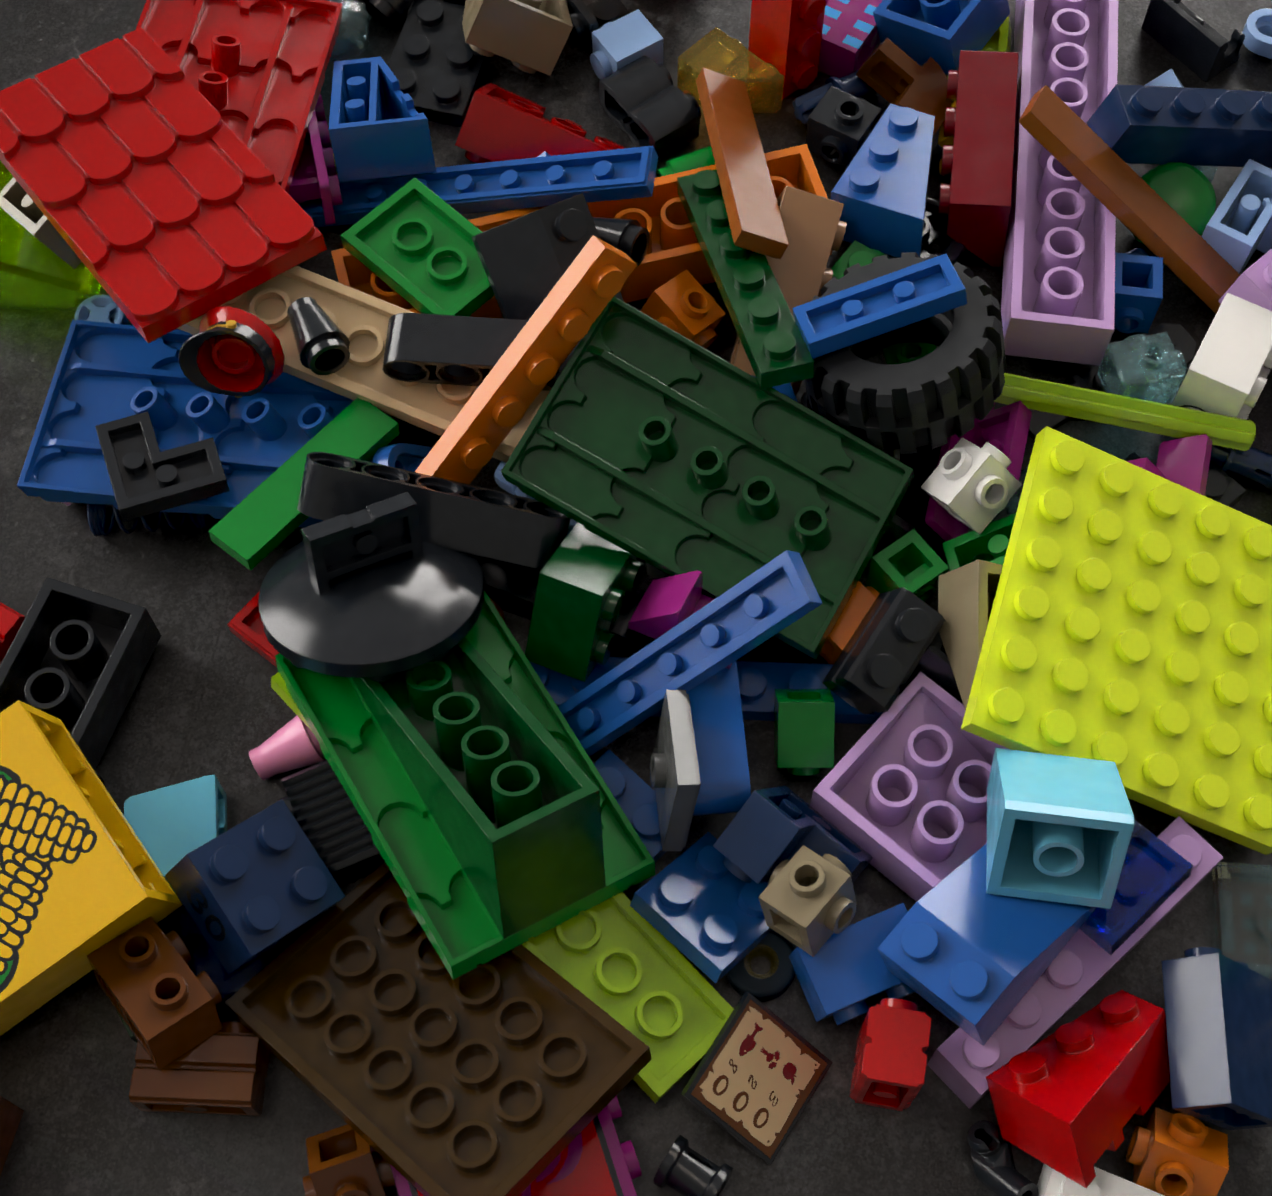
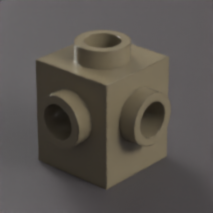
[758,845,857,957]

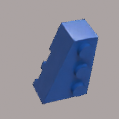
[329,56,436,184]

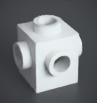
[921,437,1022,534]

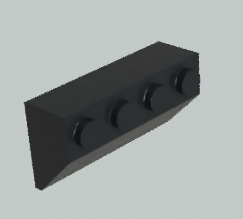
[472,193,624,320]

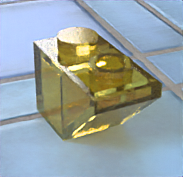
[677,27,784,113]

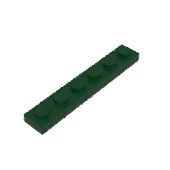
[677,170,814,389]

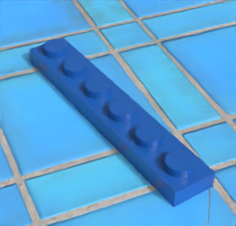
[558,550,823,757]

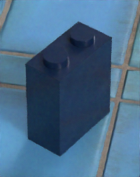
[1162,947,1272,1130]

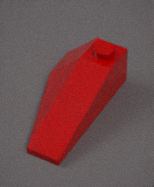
[455,83,625,163]

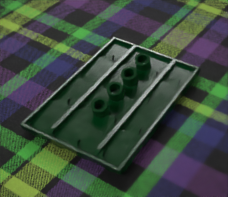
[501,296,914,659]

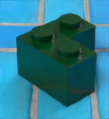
[525,522,644,682]

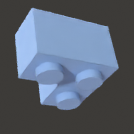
[1202,159,1272,274]

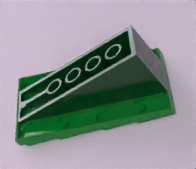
[275,590,655,980]

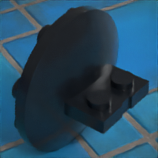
[258,492,484,682]

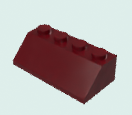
[938,50,1019,267]

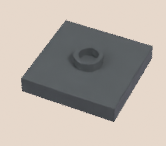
[650,690,701,851]

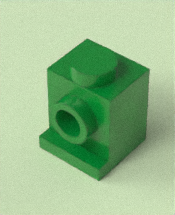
[865,529,949,602]

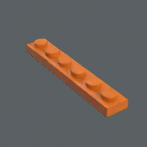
[415,235,637,485]

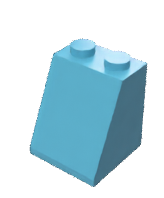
[986,748,1135,909]

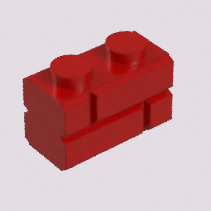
[849,998,932,1111]

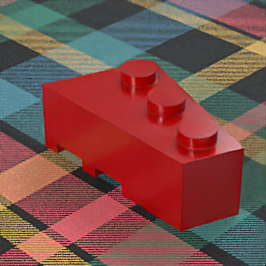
[986,990,1170,1189]

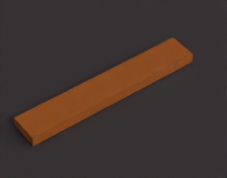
[696,68,789,259]
[1019,85,1240,314]

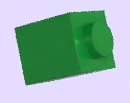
[774,689,835,776]

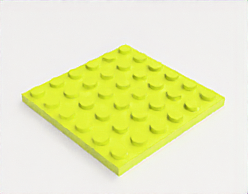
[961,426,1272,855]

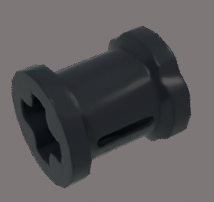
[653,1135,734,1196]

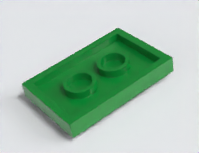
[341,177,494,316]

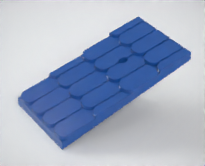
[17,319,392,528]

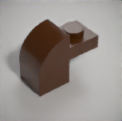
[856,38,952,136]

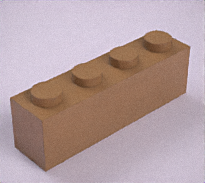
[729,185,847,395]

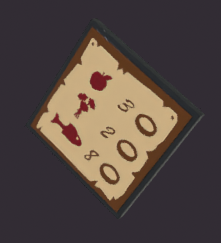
[681,992,833,1165]

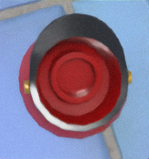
[178,306,285,398]

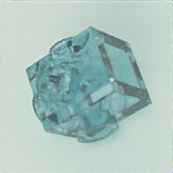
[1097,332,1186,404]

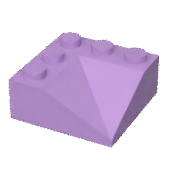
[810,672,1008,902]

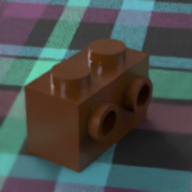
[87,916,223,1070]

